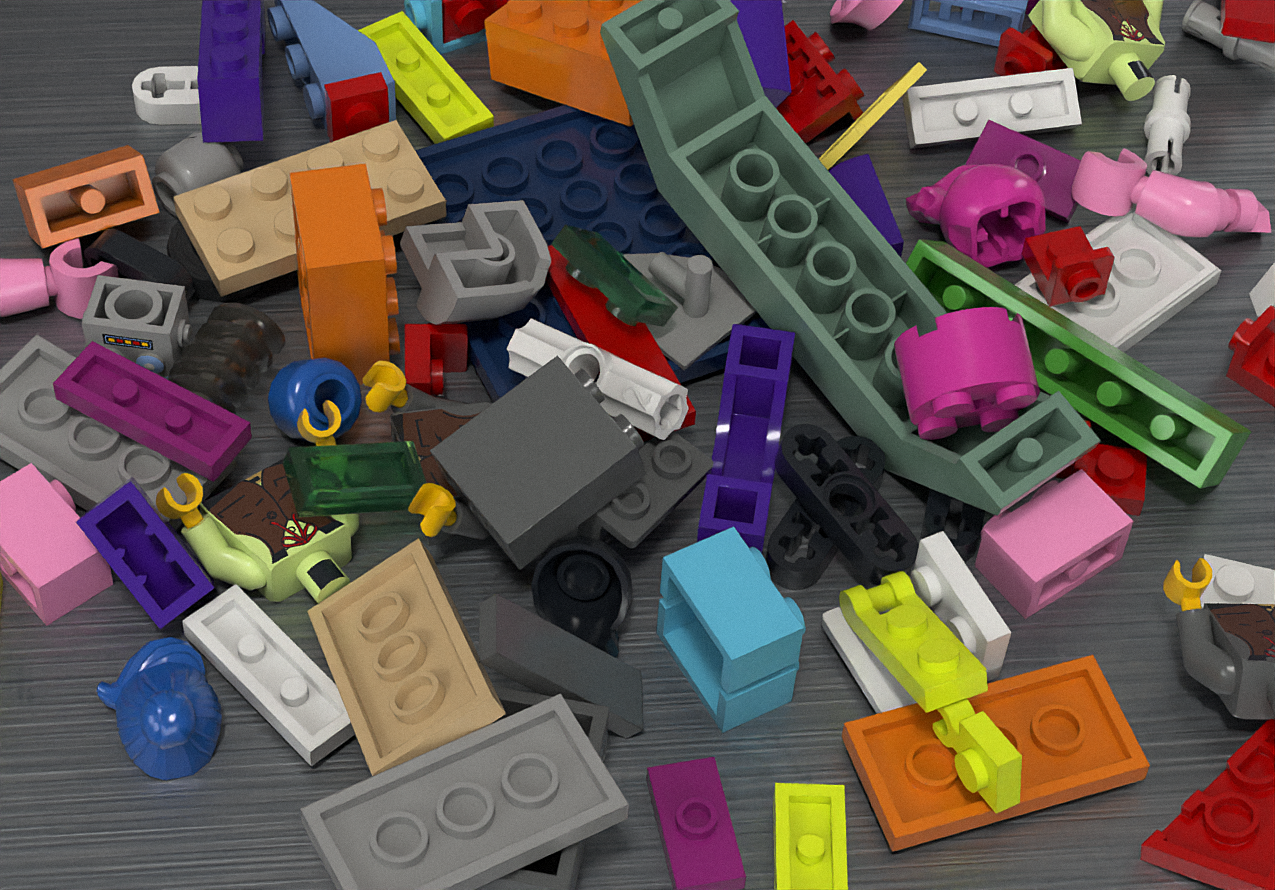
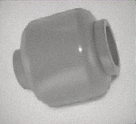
[152,132,244,217]

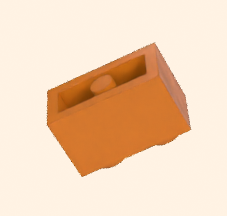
[12,145,160,249]

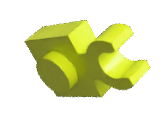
[933,699,1022,814]

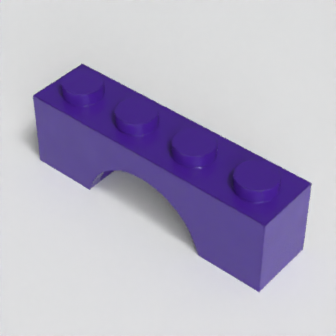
[197,0,266,143]
[697,324,795,554]

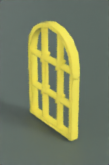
[819,62,927,170]

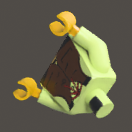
[1028,0,1165,101]
[156,400,359,604]

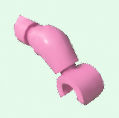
[1072,148,1271,238]
[0,238,119,319]

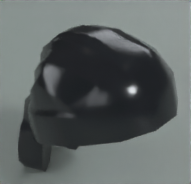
[531,536,633,658]

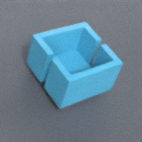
[656,527,806,733]

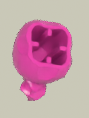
[906,164,1046,268]

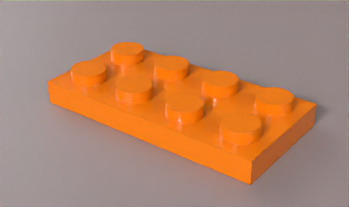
[841,654,1150,852]

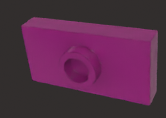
[965,120,1081,223]
[646,757,746,890]

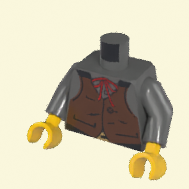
[362,360,491,547]
[1163,558,1275,719]

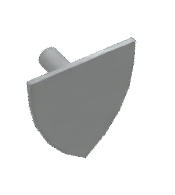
[622,252,757,370]

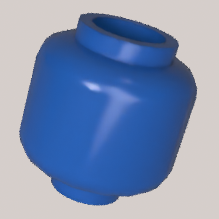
[268,357,362,441]

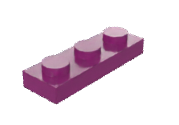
[53,341,252,482]

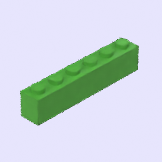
[906,239,1252,488]

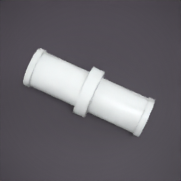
[1144,75,1191,176]

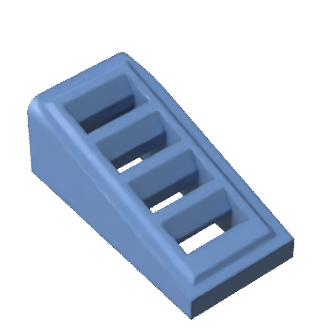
[908,0,1028,47]

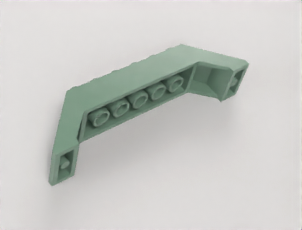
[600,0,1101,516]

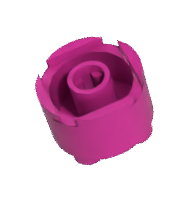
[894,307,1040,440]

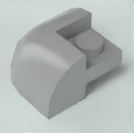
[400,200,552,325]

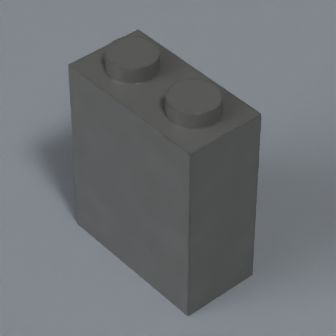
[430,355,646,570]

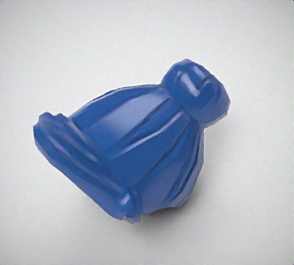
[97,637,222,780]

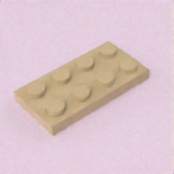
[173,120,446,297]
[307,538,506,776]

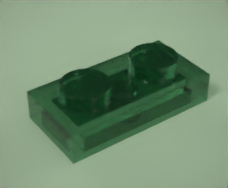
[551,224,678,327]
[282,441,427,517]

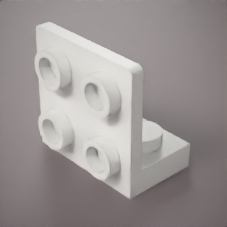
[821,531,1011,714]

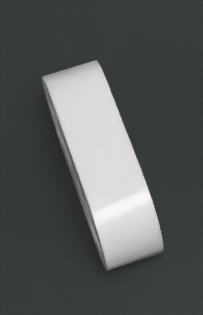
[132,66,201,125]

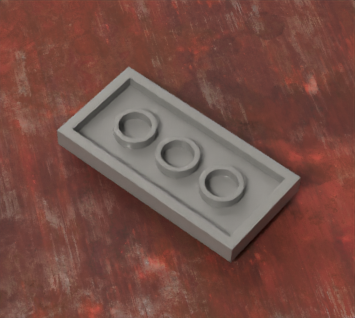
[0,335,237,531]
[300,693,629,890]

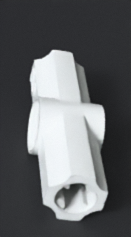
[507,319,689,440]

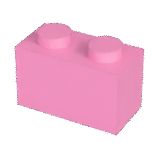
[0,463,113,626]
[975,469,1134,619]

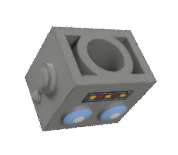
[82,275,192,382]

